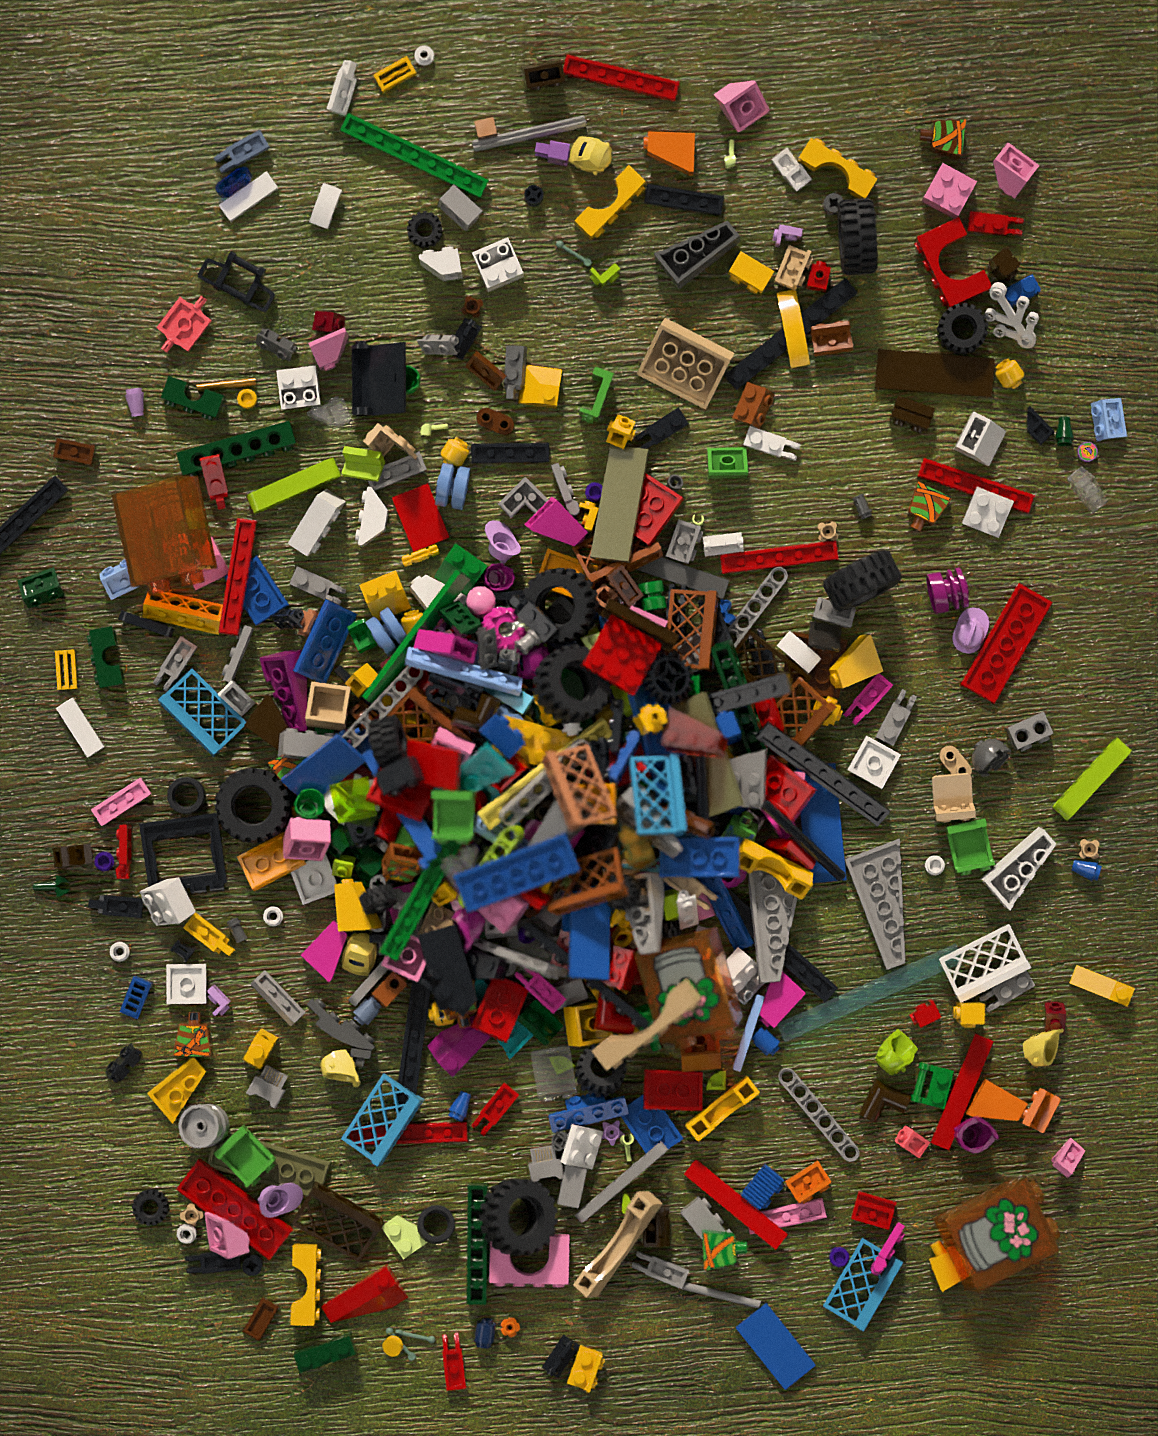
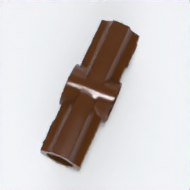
[659,803,715,840]

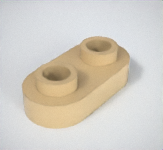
[939,746,972,775]

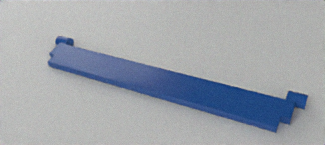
[338,728,442,870]

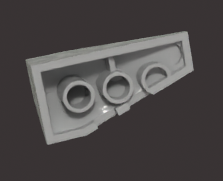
[617,783,682,858]
[619,872,664,954]

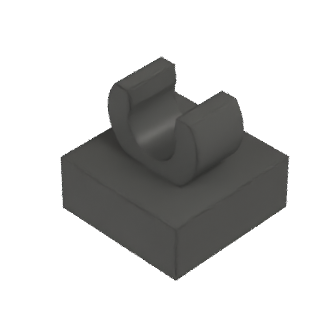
[350,1046,372,1067]

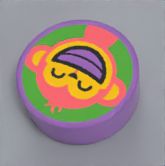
[1077,442,1098,462]

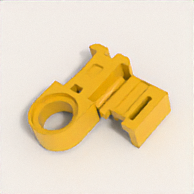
[610,909,634,948]

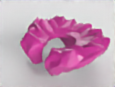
[481,607,527,653]

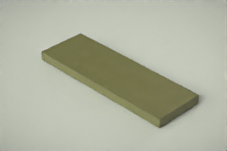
[590,445,649,563]
[671,692,744,817]
[207,1131,331,1200]

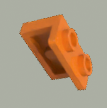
[1022,1088,1061,1133]
[785,1160,832,1204]

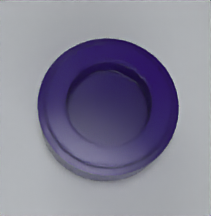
[829,1247,849,1267]

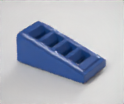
[119,975,153,1019]

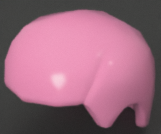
[466,586,496,618]

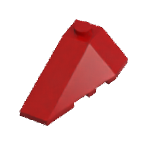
[321,1264,408,1323]

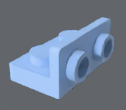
[1091,398,1127,441]
[100,558,146,600]

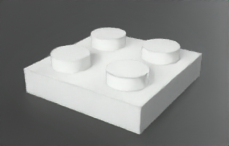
[962,487,1014,538]
[847,736,901,789]
[291,854,338,905]
[166,964,207,1004]
[561,1124,603,1169]

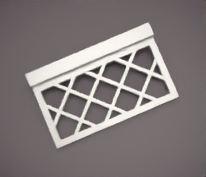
[939,924,1031,1003]

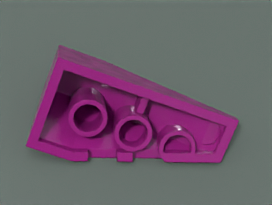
[259,649,307,731]
[427,1014,490,1077]

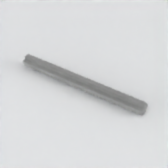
[472,116,586,151]

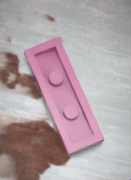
[91,778,152,826]

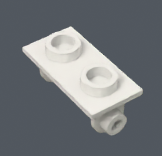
[702,532,744,556]
[677,890,699,930]

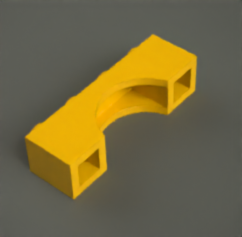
[797,138,877,199]
[574,165,646,240]
[345,663,421,733]
[739,838,813,900]
[685,1075,760,1141]
[291,1243,321,1326]

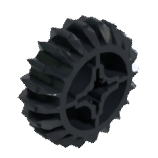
[641,652,694,705]

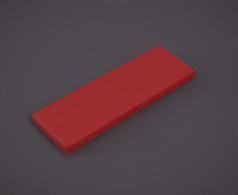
[960,583,1053,704]
[176,1158,293,1261]

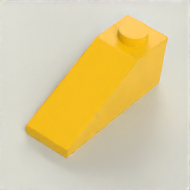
[1069,965,1135,1007]

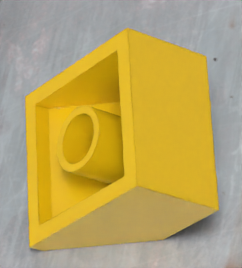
[359,570,411,621]
[563,1002,613,1047]

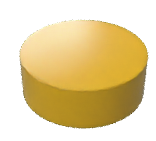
[237,389,257,409]
[383,1336,403,1357]

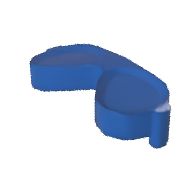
[720,599,736,625]

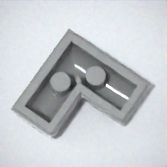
[498,477,548,518]

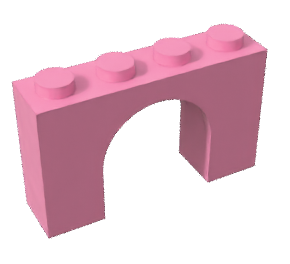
[489,1234,569,1288]

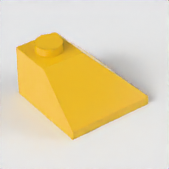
[518,365,562,409]

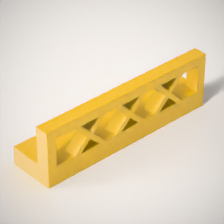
[142,588,223,635]

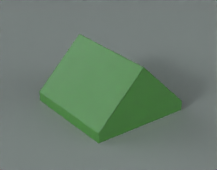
[707,447,748,478]

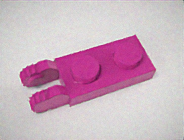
[843,673,893,725]
[514,969,567,1014]
[870,1222,905,1276]

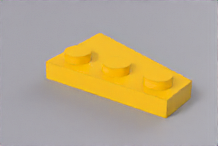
[148,1056,206,1124]

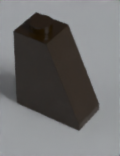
[244,694,289,750]

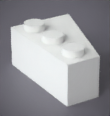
[287,489,346,556]

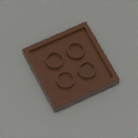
[783,632,848,699]

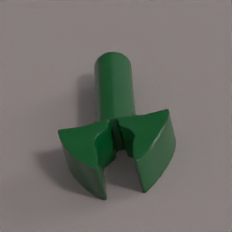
[33,875,71,897]

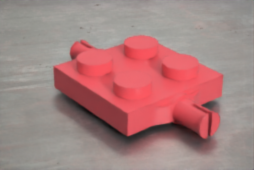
[157,296,212,353]

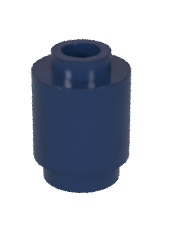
[474,1318,496,1348]

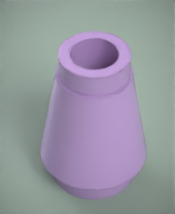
[125,388,144,417]

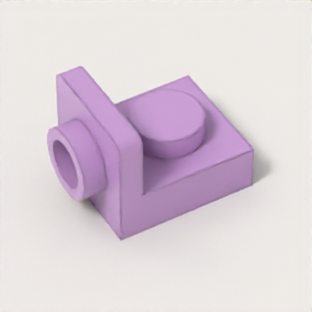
[772,225,803,247]
[207,985,231,1016]

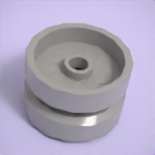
[179,1104,230,1148]

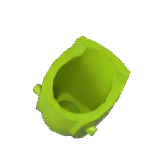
[875,1029,918,1075]

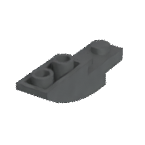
[306,998,376,1050]

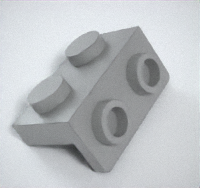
[666,519,703,564]

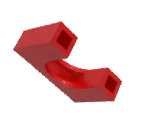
[914,217,992,309]

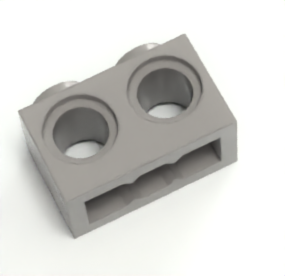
[1005,712,1053,752]

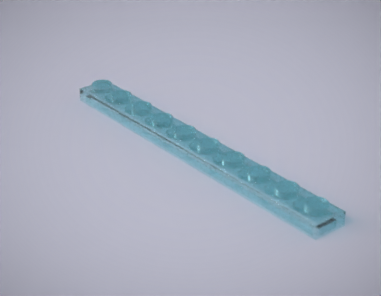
[777,944,963,1042]

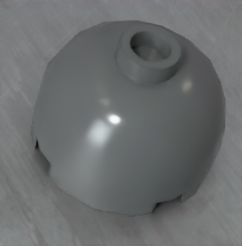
[971,739,1011,777]

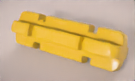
[401,544,439,567]

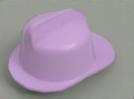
[485,521,521,564]
[952,607,989,653]
[257,1183,303,1218]

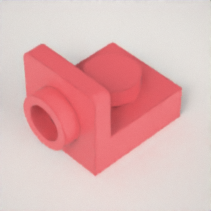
[895,1125,930,1159]

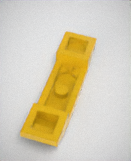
[777,290,810,369]

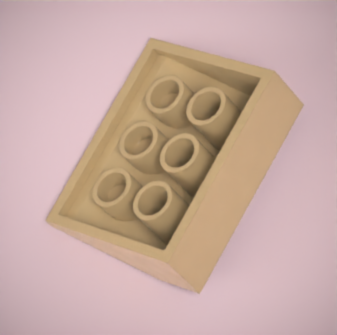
[637,318,735,410]

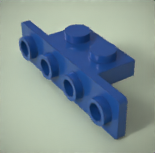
[548,1093,629,1133]

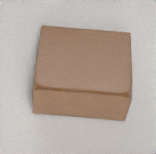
[474,117,497,139]

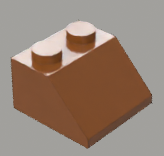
[678,1023,721,1072]

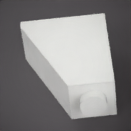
[410,575,467,627]

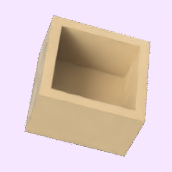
[305,682,351,731]

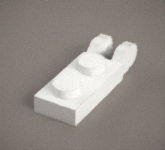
[743,426,801,461]

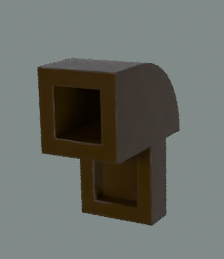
[52,844,94,868]

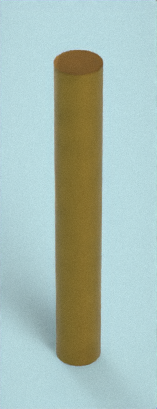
[197,377,256,392]

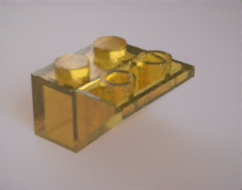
[619,825,657,871]

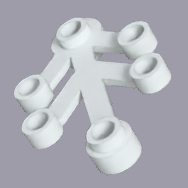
[984,282,1039,348]

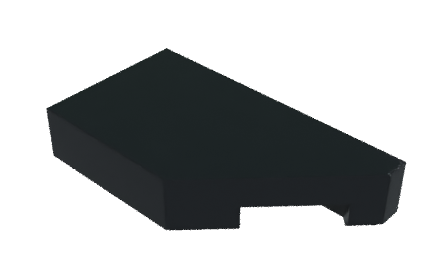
[1027,406,1055,446]

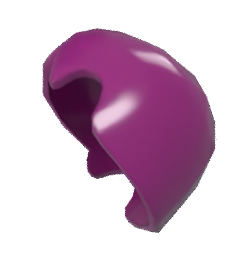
[483,563,515,592]

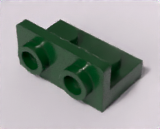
[17,567,65,608]
[439,600,482,638]
[517,998,565,1046]

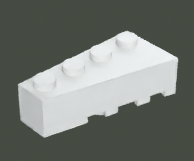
[980,827,1056,910]

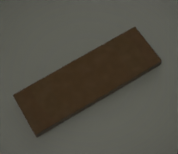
[874,349,995,398]

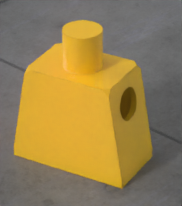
[243,1028,279,1071]
[928,1240,974,1292]

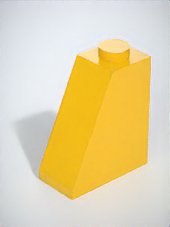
[829,635,883,688]
[334,879,382,931]

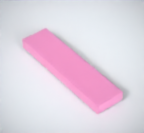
[748,1198,827,1235]

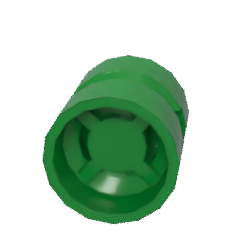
[638,580,667,612]

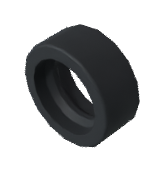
[167,777,205,814]
[417,1205,455,1244]

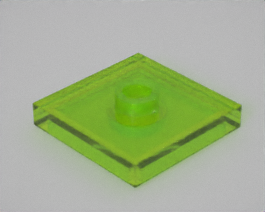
[329,776,377,824]

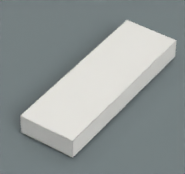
[219,171,278,222]
[56,698,105,758]

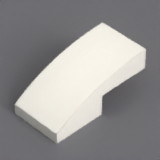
[771,148,812,191]
[309,183,342,229]
[777,631,821,673]

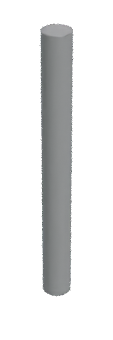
[682,1282,761,1308]

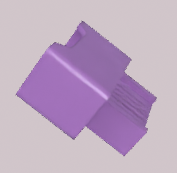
[535,141,570,166]

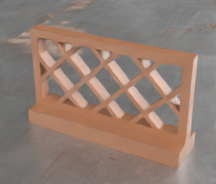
[542,744,616,832]

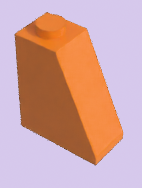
[643,132,695,176]
[965,1079,1028,1121]

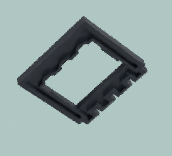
[139,813,228,895]

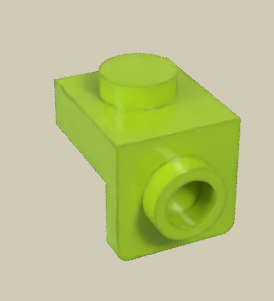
[590,263,620,287]
[332,854,356,879]

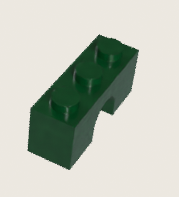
[161,376,226,421]
[87,626,125,689]
[327,824,383,884]
[293,1332,358,1373]

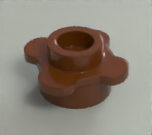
[461,296,483,318]

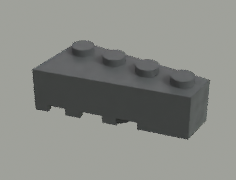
[654,221,741,289]
[527,784,597,847]

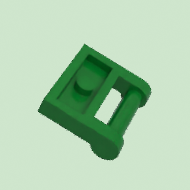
[910,1062,954,1109]

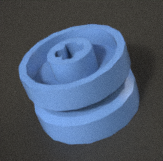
[435,463,470,510]
[365,607,407,658]

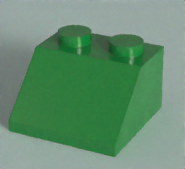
[434,543,488,596]

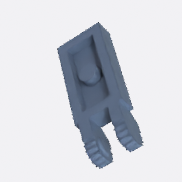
[214,130,270,173]

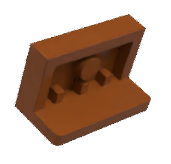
[811,321,853,357]
[732,382,774,429]

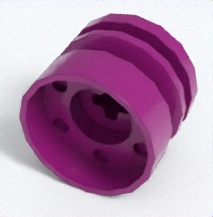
[926,567,969,614]

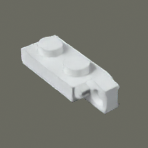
[327,60,357,116]

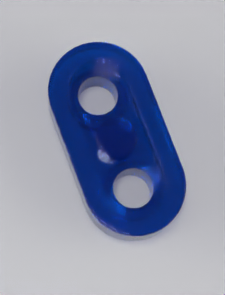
[215,167,252,198]

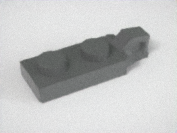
[504,346,527,400]

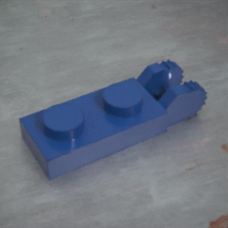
[608,730,641,786]

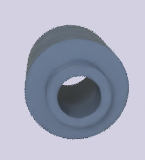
[353,996,382,1025]

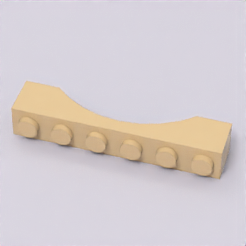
[592,979,702,1070]
[573,1191,662,1298]

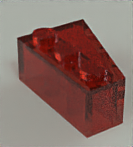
[661,707,728,759]

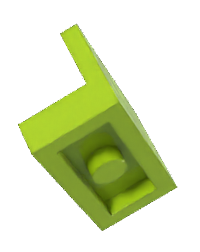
[342,446,385,482]

